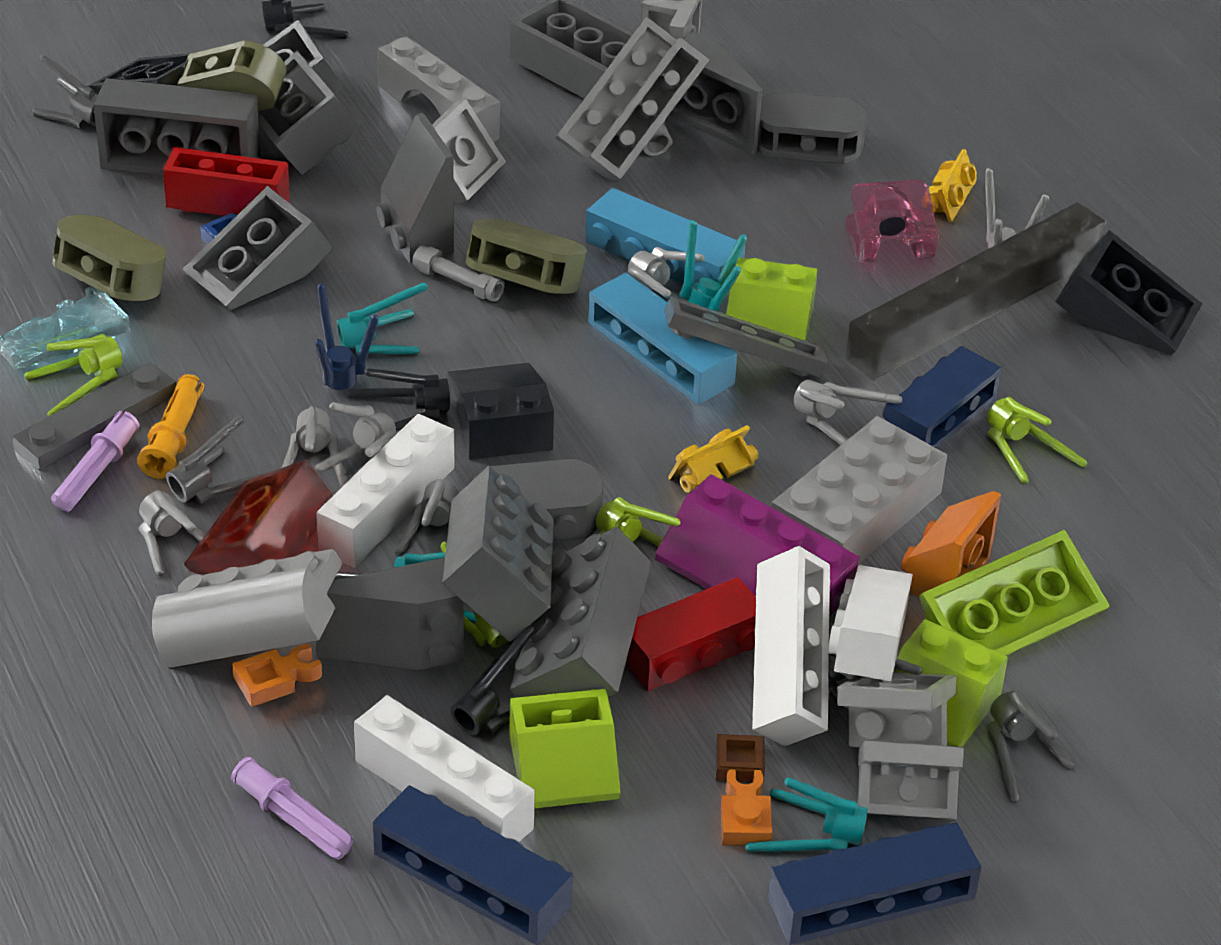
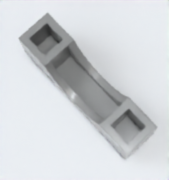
[377,36,500,142]

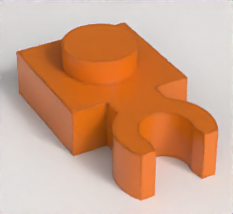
[232,644,322,707]
[721,769,773,846]

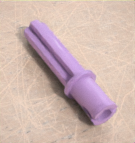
[51,411,140,512]
[231,756,354,860]

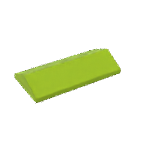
[919,529,1110,656]

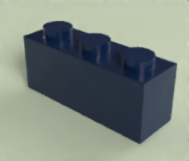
[882,346,1002,448]

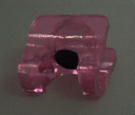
[845,179,938,263]

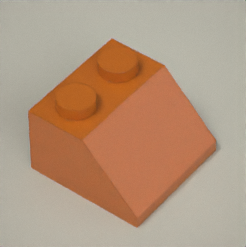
[901,491,1001,597]

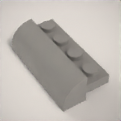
[555,16,709,181]
[152,549,343,668]

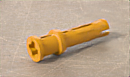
[137,374,204,479]

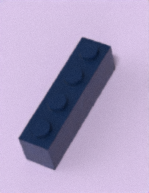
[373,785,573,945]
[768,822,982,945]

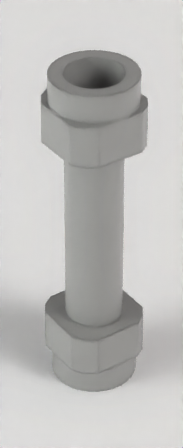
[412,245,505,302]

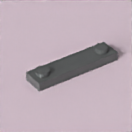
[664,296,828,378]
[12,362,176,470]

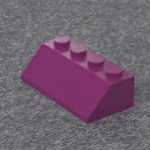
[655,474,859,617]

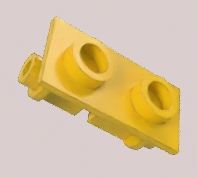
[921,149,977,222]
[667,425,758,493]

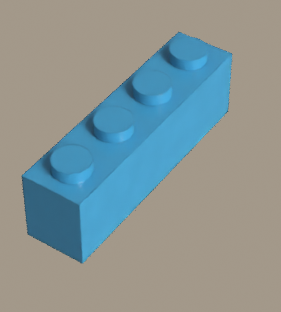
[585,188,745,284]
[588,273,737,405]

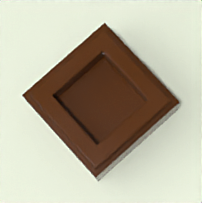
[716,734,765,783]

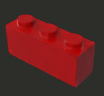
[163,147,290,217]
[625,577,756,691]

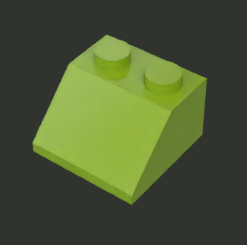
[726,257,818,341]
[893,619,1008,747]

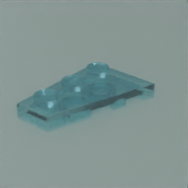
[0,286,131,370]

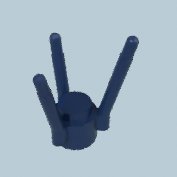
[315,283,379,390]

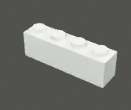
[316,414,454,568]
[753,546,830,747]
[828,565,913,681]
[354,695,535,842]

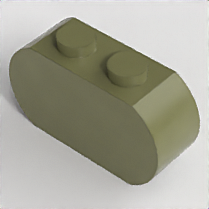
[177,40,286,111]
[52,215,167,301]
[465,218,587,294]

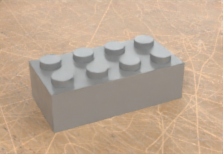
[771,416,947,565]

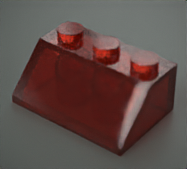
[184,459,334,575]

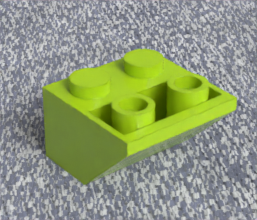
[510,689,621,808]

